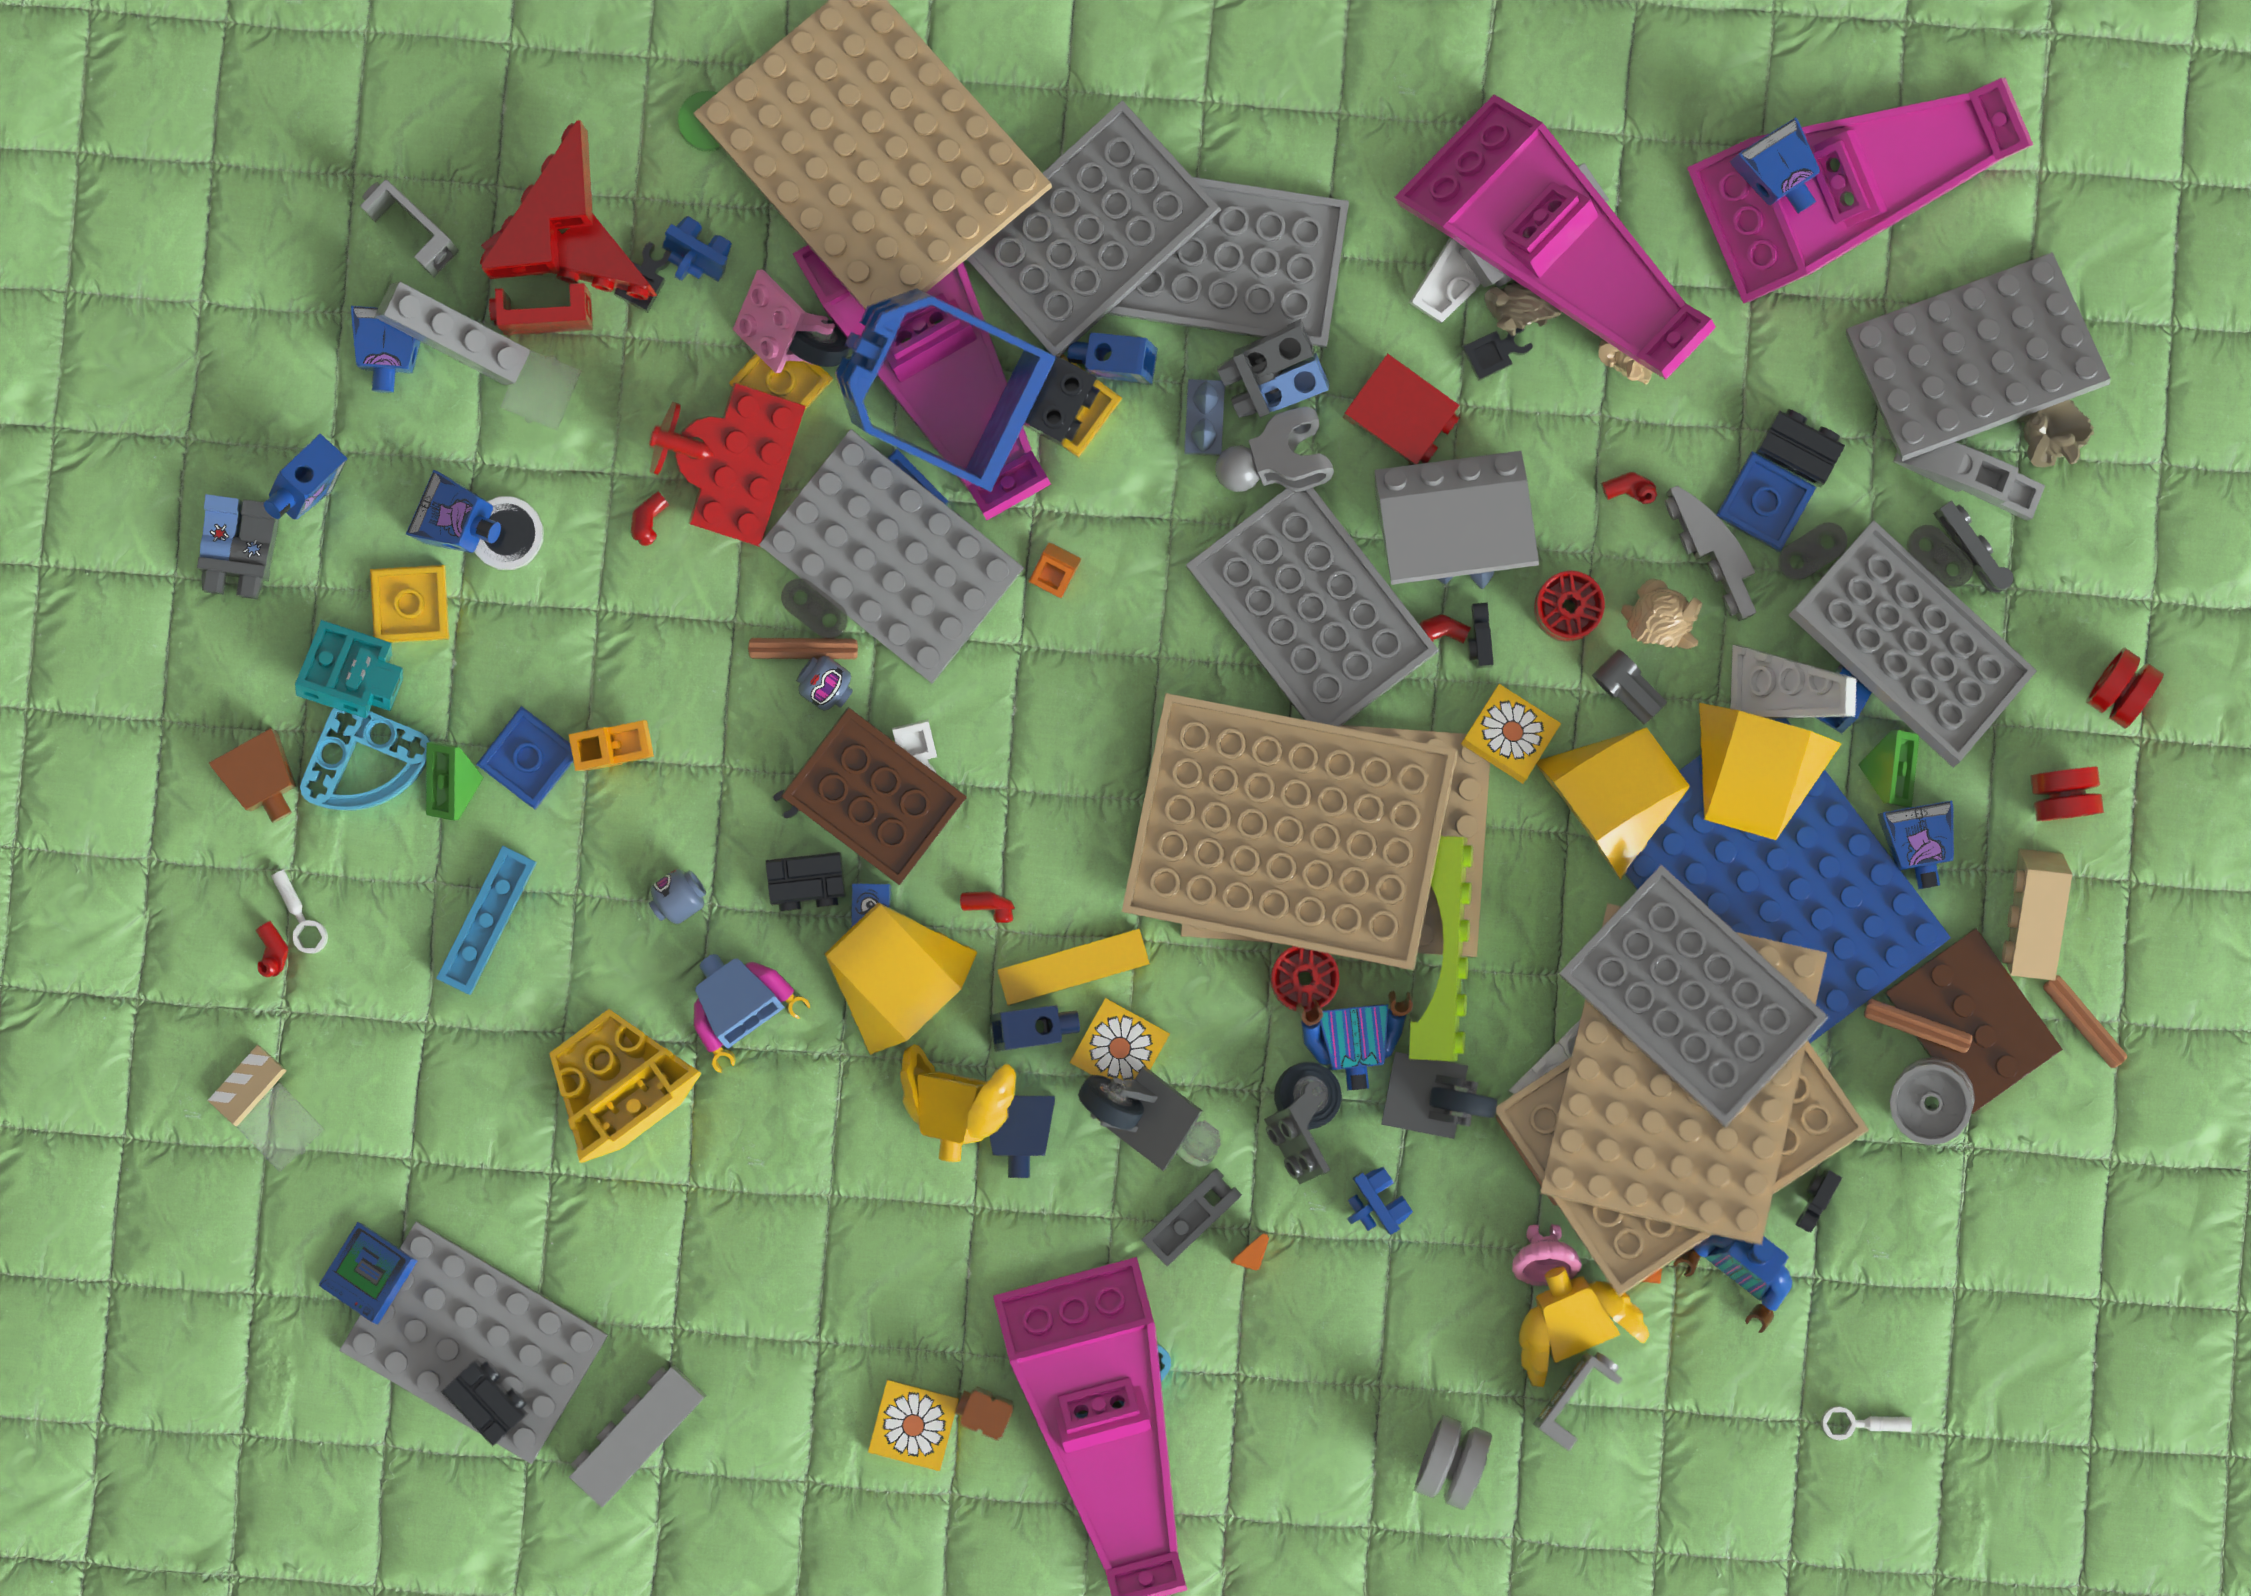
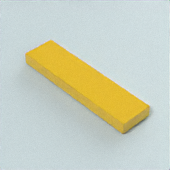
[997,928,1150,1006]

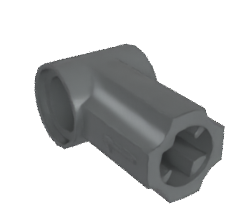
[1592,649,1667,725]

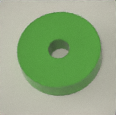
[678,91,722,152]

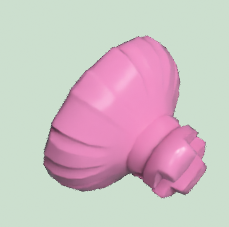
[1512,1225,1582,1286]

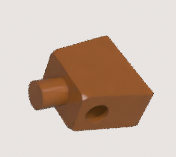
[209,728,296,823]

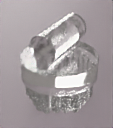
[1176,1120,1221,1171]

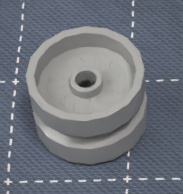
[1890,1057,1975,1145]
[1414,1415,1492,1510]

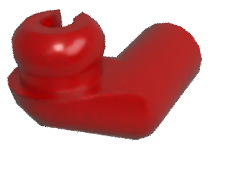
[1601,472,1657,504]
[631,491,669,546]
[1419,614,1471,644]
[960,891,1015,923]
[255,921,289,978]

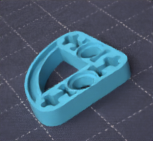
[300,708,431,811]

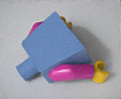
[694,954,810,1073]

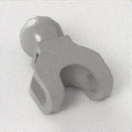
[1215,407,1334,492]

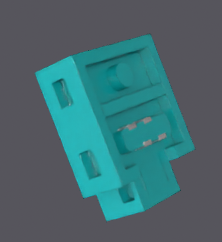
[295,620,403,718]

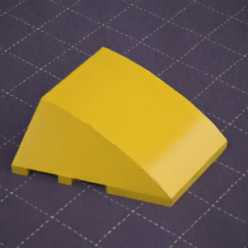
[1698,703,1842,840]
[1536,727,1690,880]
[824,902,977,1055]
[549,1009,701,1163]

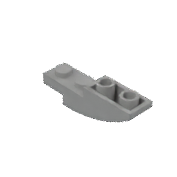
[1893,442,2045,521]
[1664,486,1757,621]

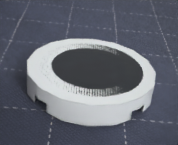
[474,497,543,570]

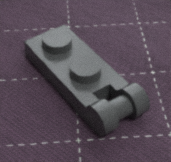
[1933,500,2013,593]
[1141,1168,1242,1266]

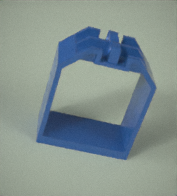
[835,288,1056,492]

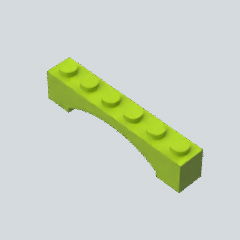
[1409,836,1473,1061]

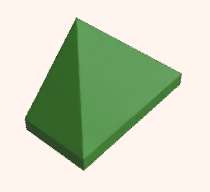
[1858,730,1920,808]
[426,742,484,821]

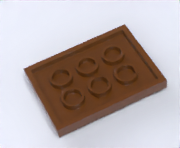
[781,707,967,885]
[1884,928,2063,1114]

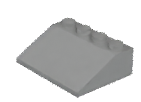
[1374,451,1539,585]

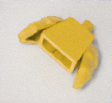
[900,1044,1016,1162]
[1519,1266,1650,1387]

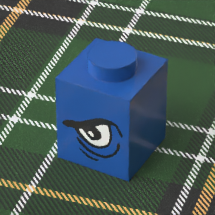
[851,883,891,928]

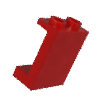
[489,283,593,335]
[1343,353,1460,465]

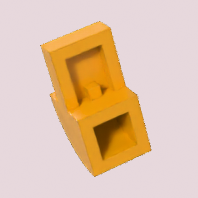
[569,720,654,771]

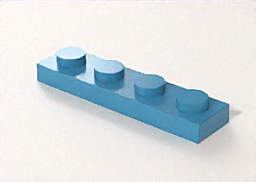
[436,846,537,995]

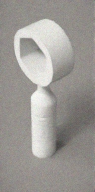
[271,870,328,954]
[1821,1406,1912,1440]

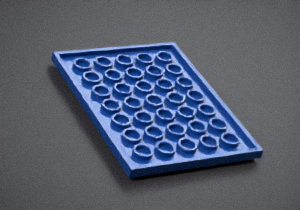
[1625,718,1951,1043]

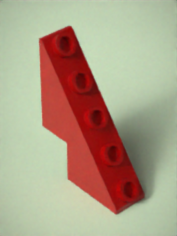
[480,120,593,279]
[481,214,657,300]

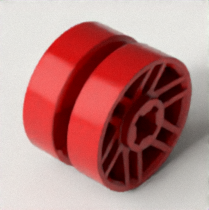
[1534,571,1605,642]
[2086,647,2164,729]
[2030,767,2104,821]
[1270,946,1340,1012]

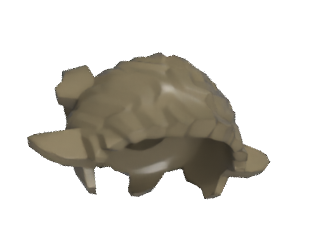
[1485,281,1562,336]
[2017,399,2094,468]

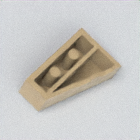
[2002,849,2073,981]

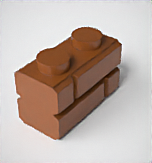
[955,1386,1014,1440]

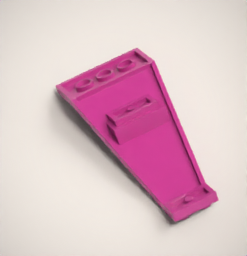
[1687,78,2033,303]
[1394,94,1716,380]
[792,245,1051,520]
[993,1257,1187,1596]

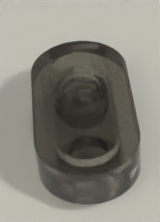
[1778,522,1847,581]
[1907,525,1973,588]
[781,578,848,639]

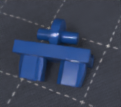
[662,216,732,282]
[1347,1167,1413,1235]

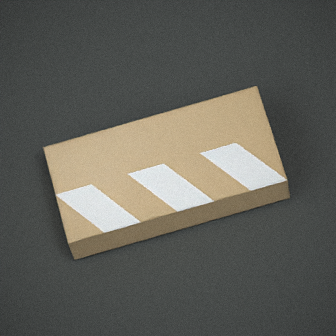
[208,1045,287,1126]

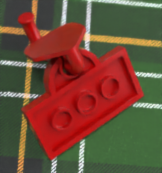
[649,383,806,547]

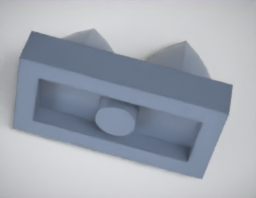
[1184,379,1225,456]

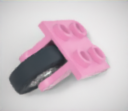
[732,269,849,373]

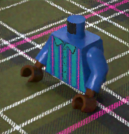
[1296,991,1413,1091]
[1674,1234,1792,1333]

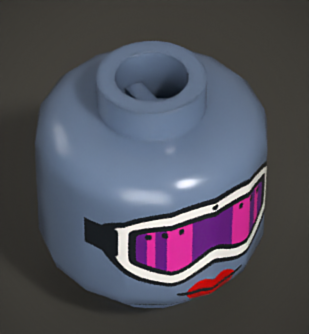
[796,656,853,711]
[649,869,706,924]

